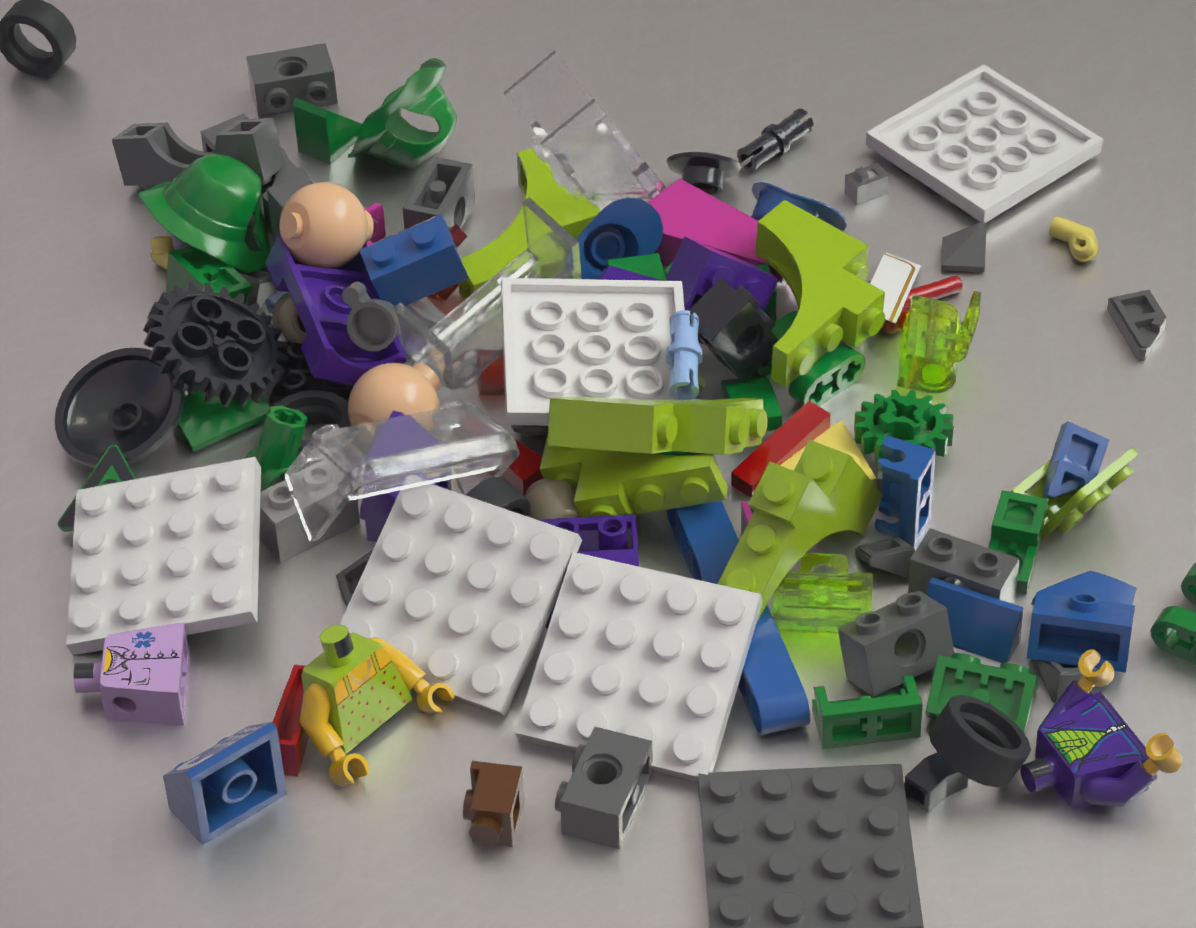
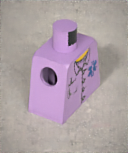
[73,623,190,726]

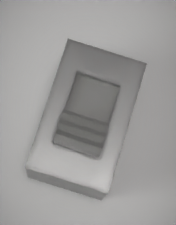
[844,163,890,206]

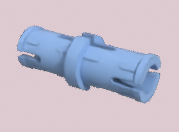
[666,310,702,400]

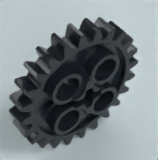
[143,282,289,407]

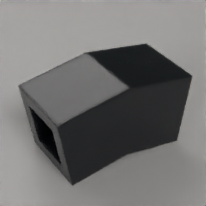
[904,753,968,813]

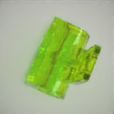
[897,291,981,394]
[773,553,873,634]

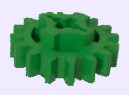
[854,390,954,463]

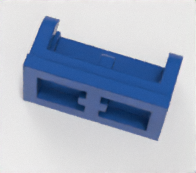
[875,436,936,548]

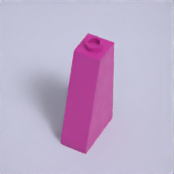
[648,179,788,291]

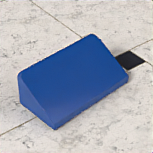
[926,577,1023,663]

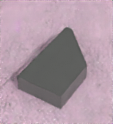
[1107,290,1167,362]

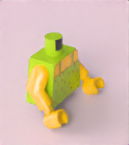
[300,625,454,786]

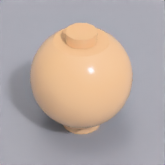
[279,182,373,269]
[348,362,441,449]

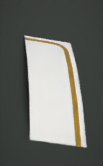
[870,252,921,323]

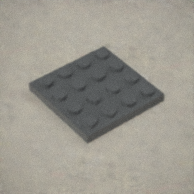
[698,764,924,928]

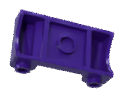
[265,236,407,387]

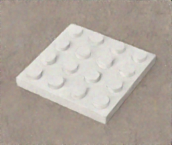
[866,64,1103,223]
[501,278,693,426]
[66,457,261,655]
[339,476,582,717]
[515,552,763,782]

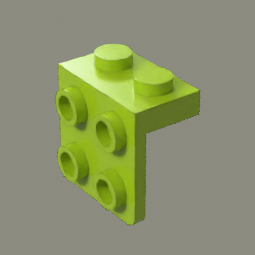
[1010,447,1139,540]

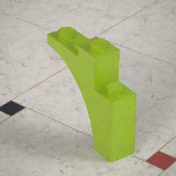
[458,148,601,318]
[756,200,885,387]
[548,396,768,455]
[539,436,728,517]
[718,439,883,621]

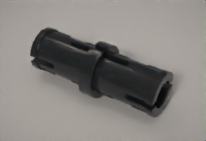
[737,108,814,172]

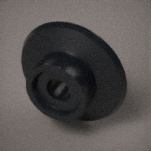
[666,152,742,195]

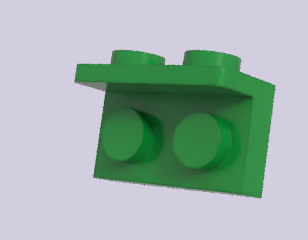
[925,653,1038,734]

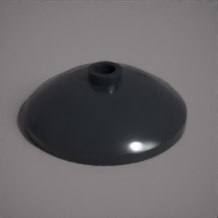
[55,348,185,468]

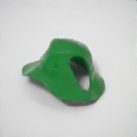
[348,58,457,169]
[138,154,271,273]

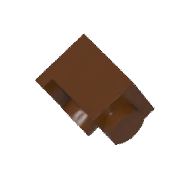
[463,761,525,847]

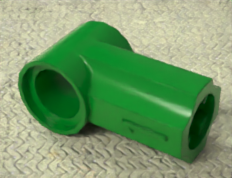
[244,405,307,491]

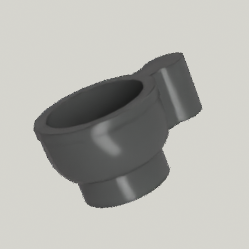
[342,282,399,351]

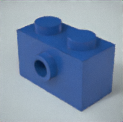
[1026,592,1135,673]

